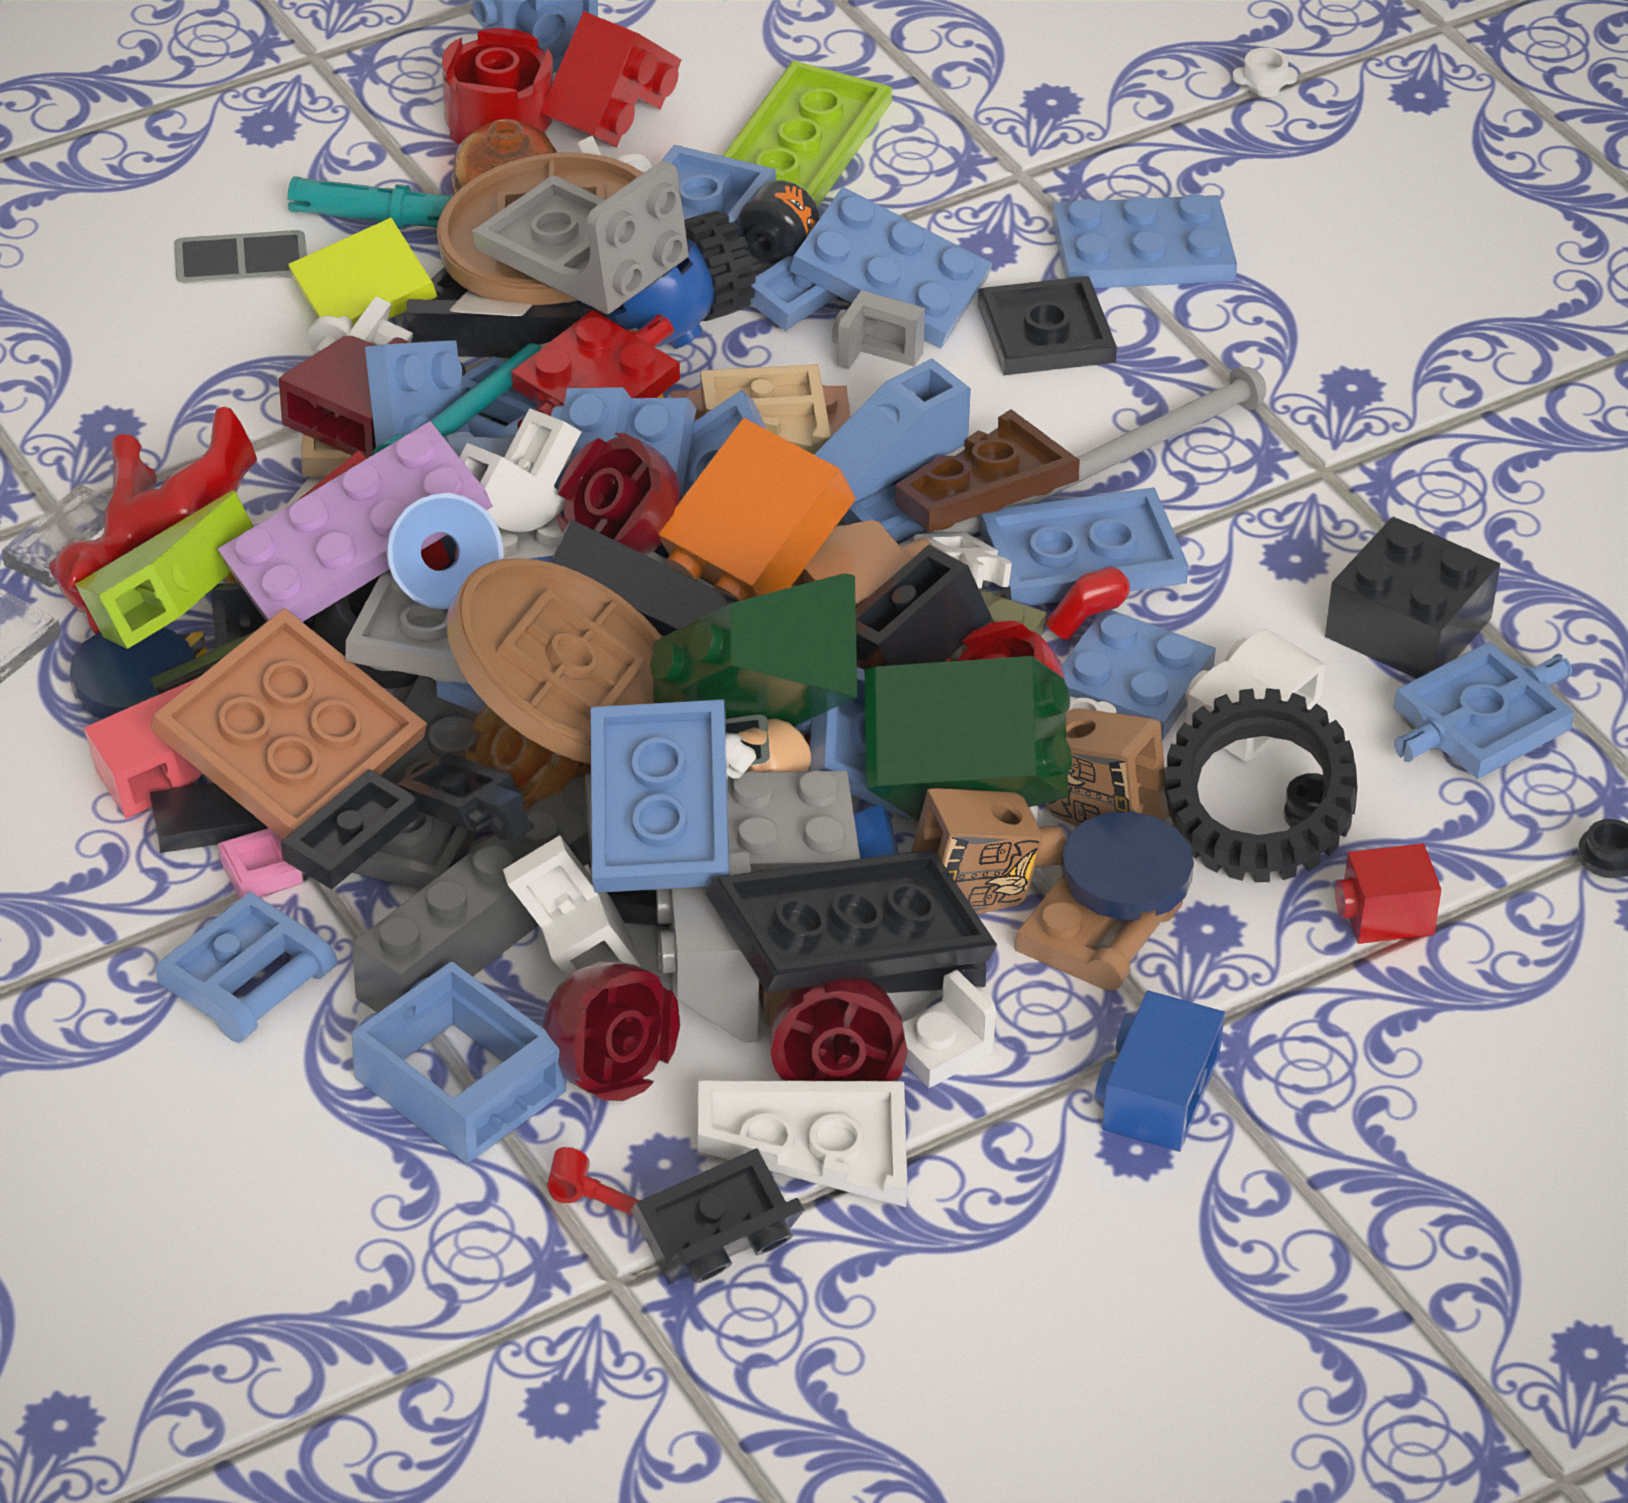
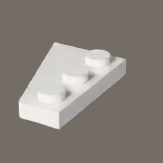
[698,1080,907,1207]

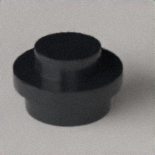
[1577,819,1628,878]

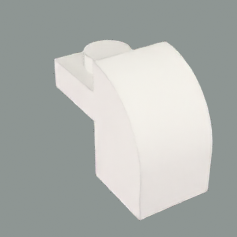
[460,408,581,532]
[503,835,642,978]

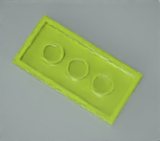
[722,61,892,208]

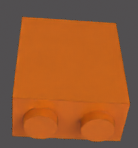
[658,418,856,601]

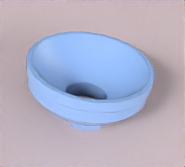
[386,493,503,610]

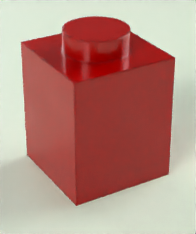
[1335,843,1442,944]

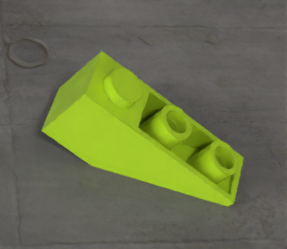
[75,490,254,649]

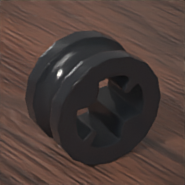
[1283,773,1325,828]

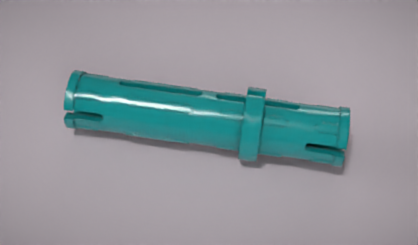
[287,176,453,230]

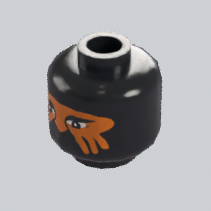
[737,180,820,265]

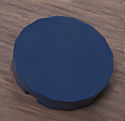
[70,628,195,719]
[1061,811,1194,920]

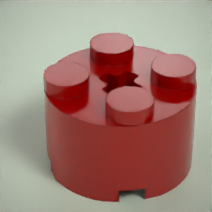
[442,28,553,152]

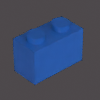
[1095,990,1225,1152]

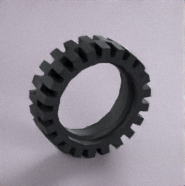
[1165,688,1358,882]

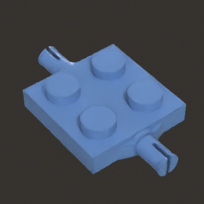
[1393,641,1574,780]

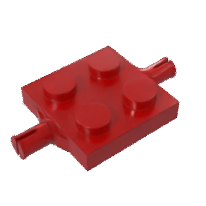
[511,310,681,430]

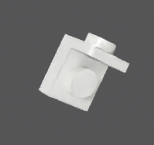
[902,970,997,1088]

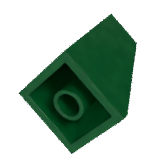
[650,573,857,727]
[864,656,1072,822]

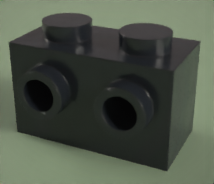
[856,544,993,670]

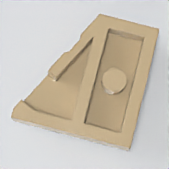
[700,364,831,454]

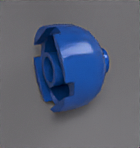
[601,239,714,349]

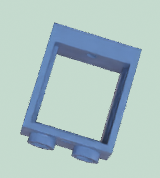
[351,961,566,1164]

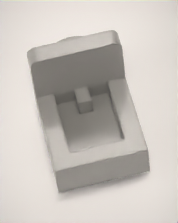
[832,290,925,369]

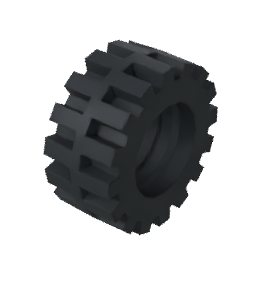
[684,211,756,321]

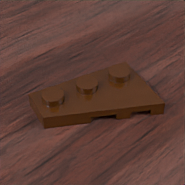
[895,409,1080,532]

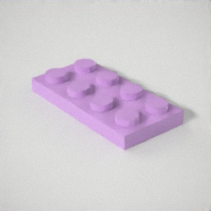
[218,421,493,622]

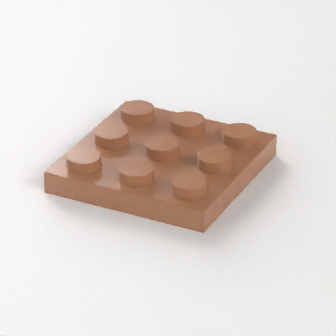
[150,608,427,839]

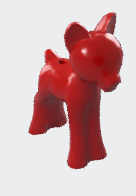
[49,407,257,634]

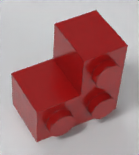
[540,11,682,148]

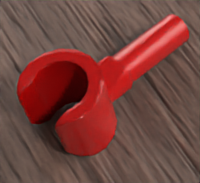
[547,1147,640,1216]

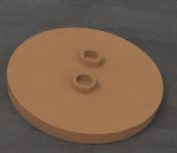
[437,152,643,305]
[446,558,662,764]

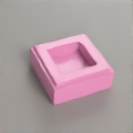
[218,828,303,899]

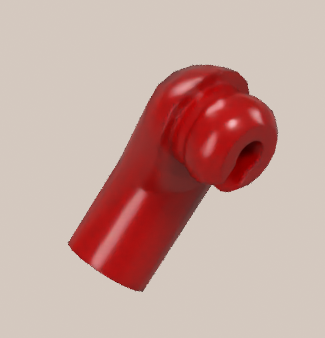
[1045,567,1130,640]

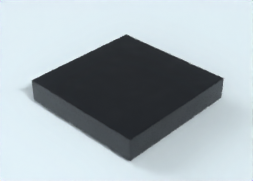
[978,276,1117,375]

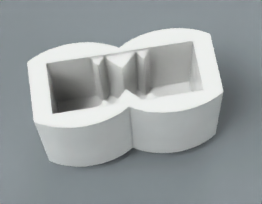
[1185,628,1326,761]

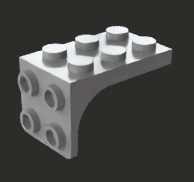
[472,161,689,314]

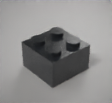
[1325,516,1501,679]

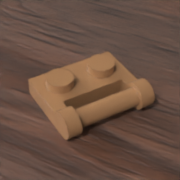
[1015,875,1183,991]

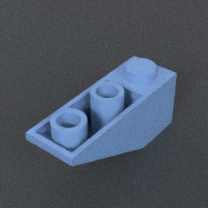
[814,358,971,503]

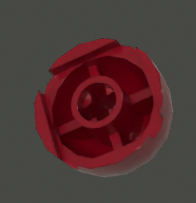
[557,433,682,555]
[542,961,681,1101]
[769,978,907,1081]

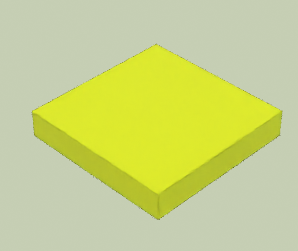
[288,218,437,326]

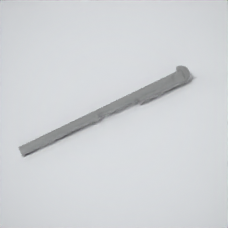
[898,366,1266,546]

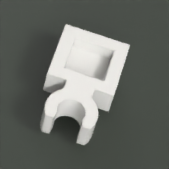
[914,532,1012,588]

